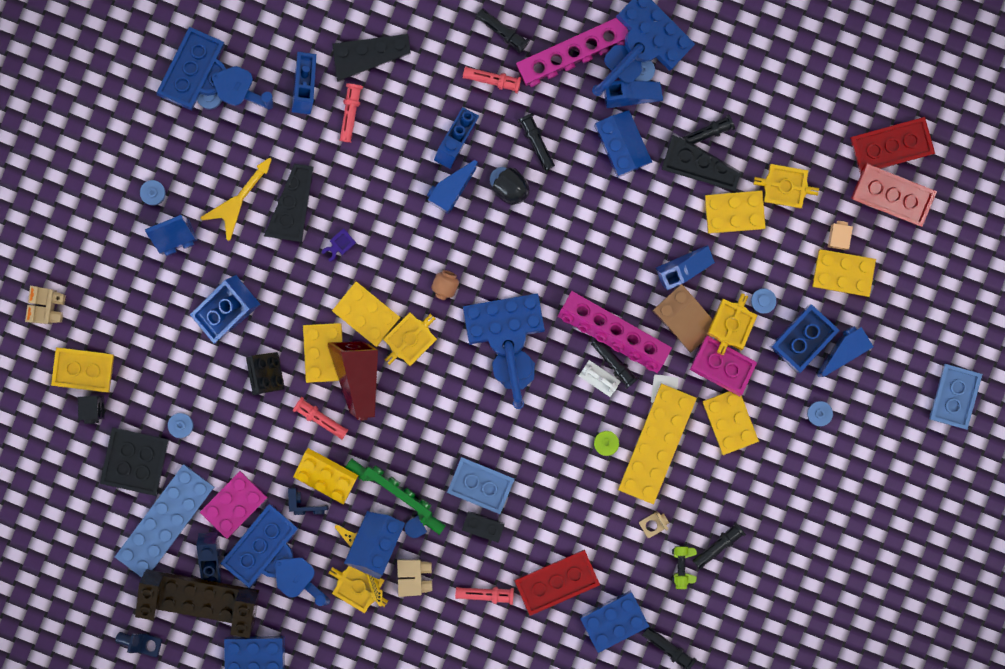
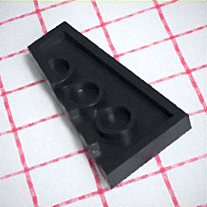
[332,34,411,82]
[662,133,741,191]
[264,164,314,242]

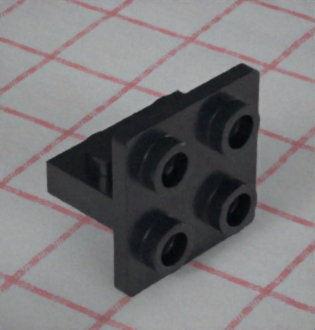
[246,352,285,395]

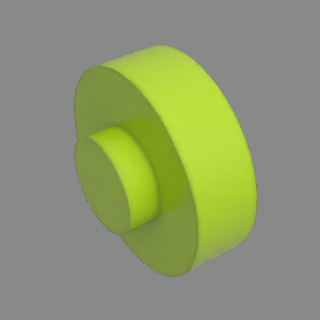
[594,431,619,456]

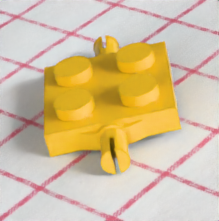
[753,164,819,209]
[707,294,757,355]
[383,312,437,366]
[328,566,388,614]

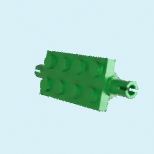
[345,458,446,535]

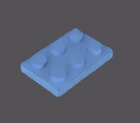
[929,364,983,430]
[447,457,515,514]

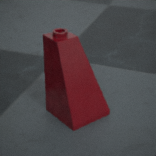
[328,341,378,420]

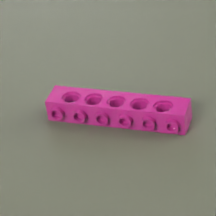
[516,18,628,87]
[557,291,672,373]

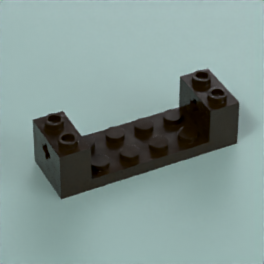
[135,569,260,638]

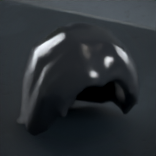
[492,167,529,205]

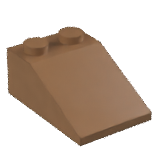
[652,284,713,353]

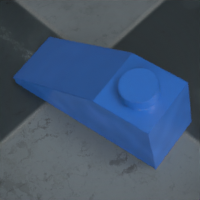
[291,52,317,114]

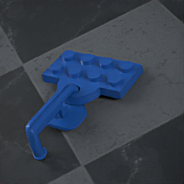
[592,0,695,96]
[156,27,273,110]
[463,293,545,409]
[220,504,330,606]

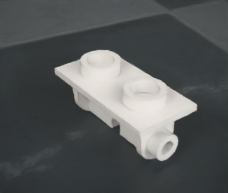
[579,360,621,397]

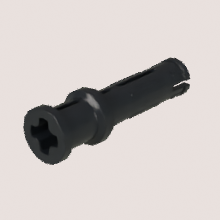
[476,8,530,54]
[517,113,555,171]
[682,114,735,144]
[591,340,639,389]
[693,522,746,570]
[642,627,697,669]

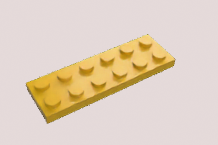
[618,383,697,505]

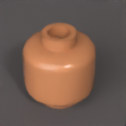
[431,270,459,300]

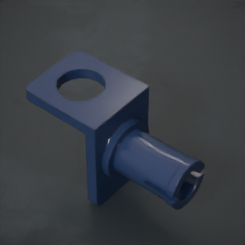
[115,632,162,657]

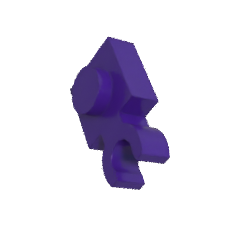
[322,228,356,262]

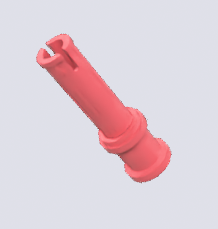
[463,66,522,94]
[339,83,363,143]
[292,397,348,440]
[455,587,514,605]

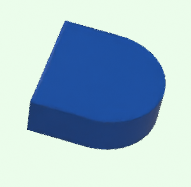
[405,515,427,538]

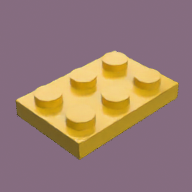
[705,191,766,234]
[812,249,876,297]
[332,282,401,347]
[303,323,343,383]
[51,347,114,393]
[702,391,759,455]
[293,448,359,505]

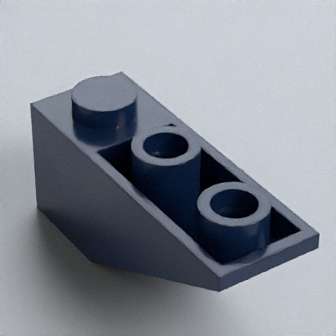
[196,532,222,583]

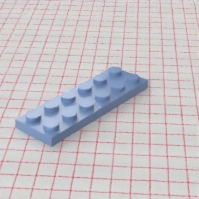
[115,464,215,577]

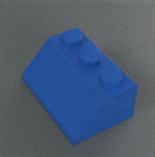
[594,110,652,178]
[344,511,405,579]

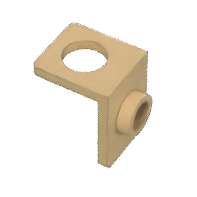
[639,511,669,538]

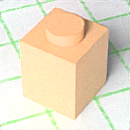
[827,221,853,250]

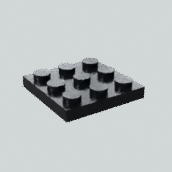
[100,427,170,496]

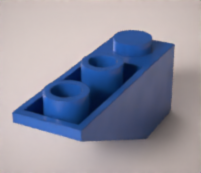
[604,80,663,109]
[434,107,479,169]
[656,245,715,290]

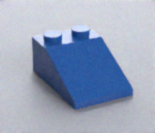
[427,160,478,214]
[145,215,197,256]
[190,275,260,344]
[817,326,874,377]

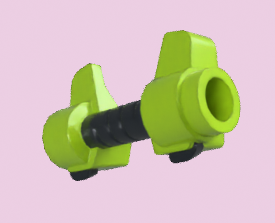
[672,546,697,589]

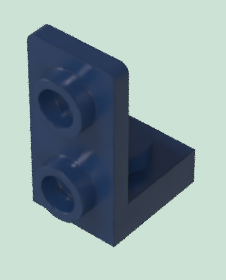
[288,487,329,515]

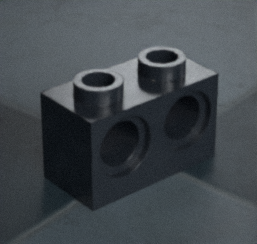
[78,396,105,424]
[462,511,505,543]

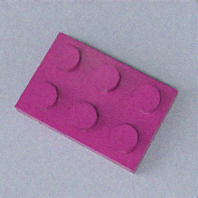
[690,336,757,397]
[200,471,268,539]

